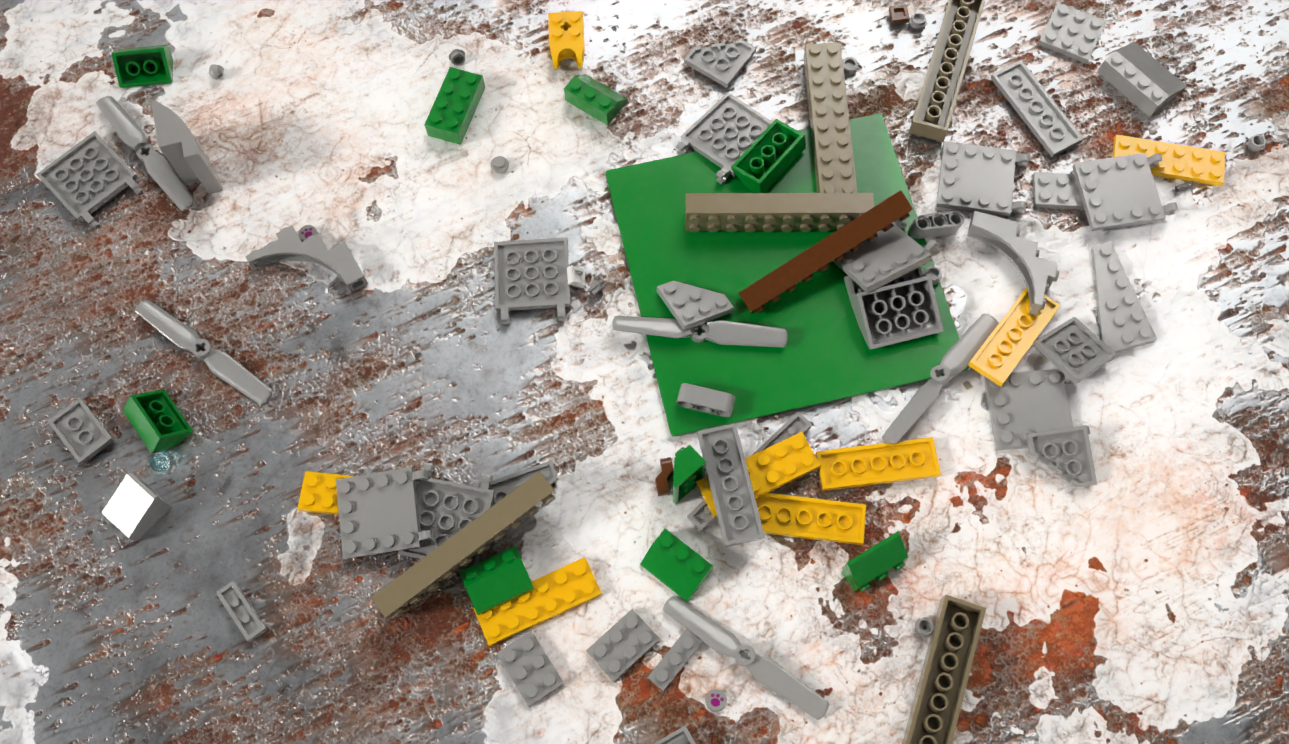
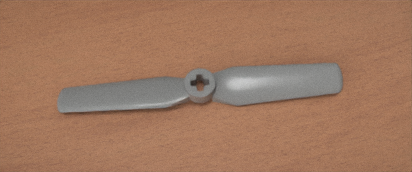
[96,96,194,211]
[135,300,272,405]
[882,313,999,444]
[612,316,788,347]
[663,596,829,720]

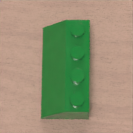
[731,119,806,193]

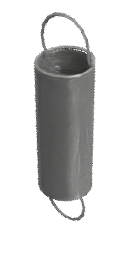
[1171,181,1199,193]

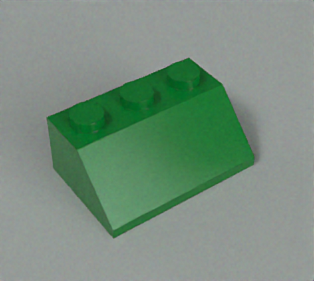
[111,44,173,88]
[564,74,628,126]
[122,389,193,454]
[673,445,706,505]
[640,528,713,602]
[841,532,908,592]
[459,546,534,615]

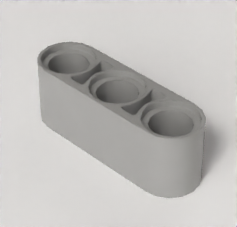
[909,211,965,239]
[676,383,736,417]

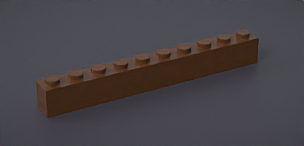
[738,190,913,313]

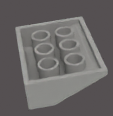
[1098,42,1187,117]

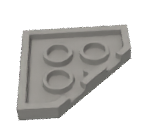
[684,40,756,88]
[657,281,734,331]
[1026,425,1097,487]

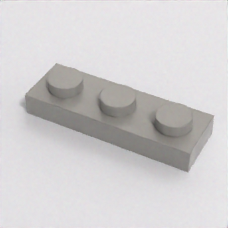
[216,580,267,643]
[647,629,702,692]

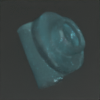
[148,450,171,472]

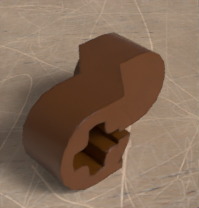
[655,457,674,497]

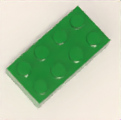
[424,67,485,145]

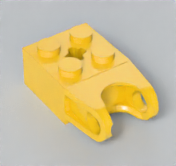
[548,11,585,70]

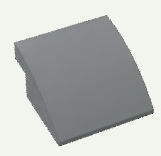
[151,100,223,194]
[844,266,944,349]

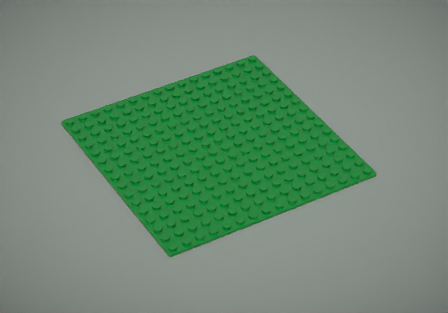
[606,113,969,437]

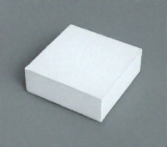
[567,265,586,289]

